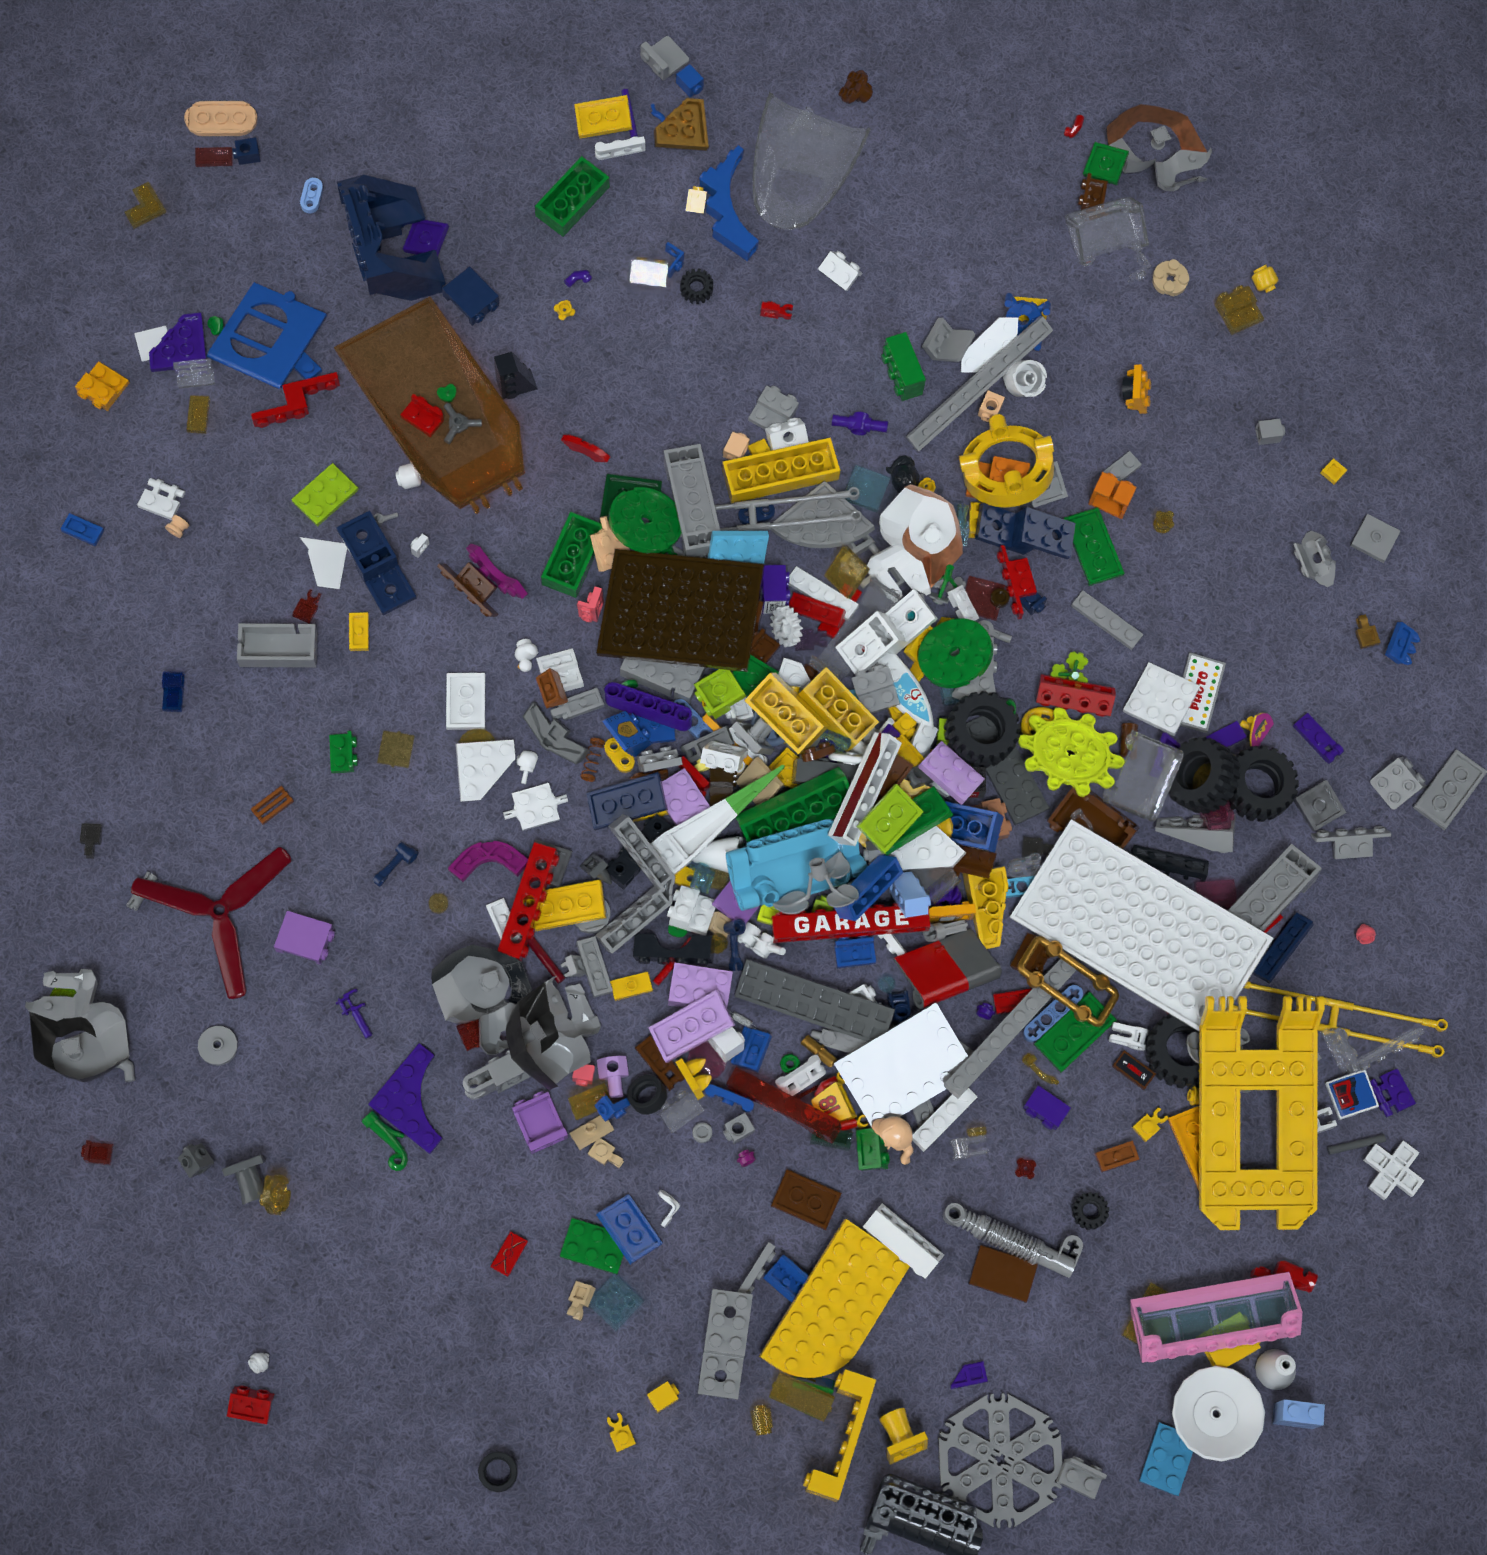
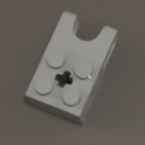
[463,1051,531,1100]

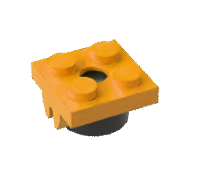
[1122,364,1151,414]

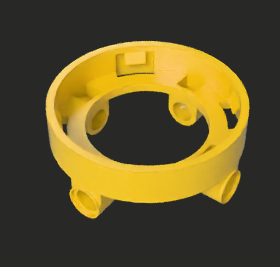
[959,414,1054,507]

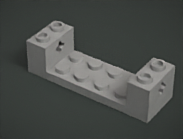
[664,444,720,558]
[1228,844,1322,932]

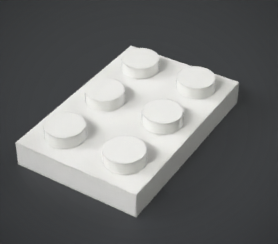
[446,673,485,730]

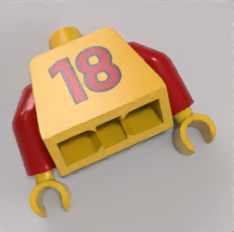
[806,1072,868,1131]

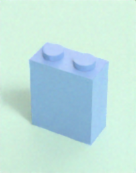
[1273,1399,1325,1429]

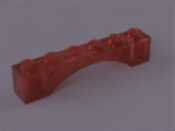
[726,1067,842,1144]

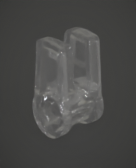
[949,1135,990,1161]

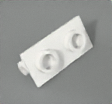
[947,585,979,621]

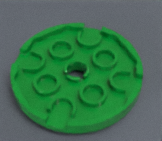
[608,487,681,553]
[918,618,993,688]

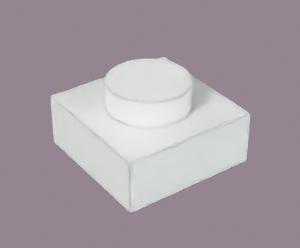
[411,534,429,558]

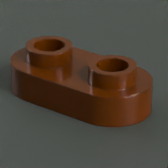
[801,741,836,762]

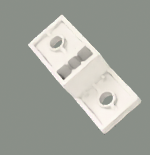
[835,589,938,674]

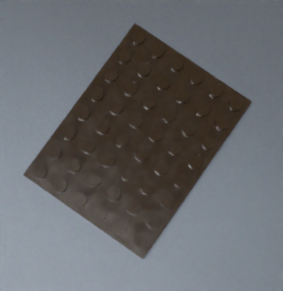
[596,549,765,672]

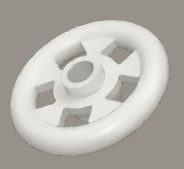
[828,752,864,765]

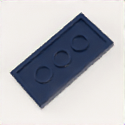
[586,772,668,830]

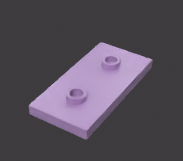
[648,990,735,1063]

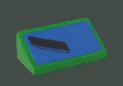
[792,1376,835,1396]

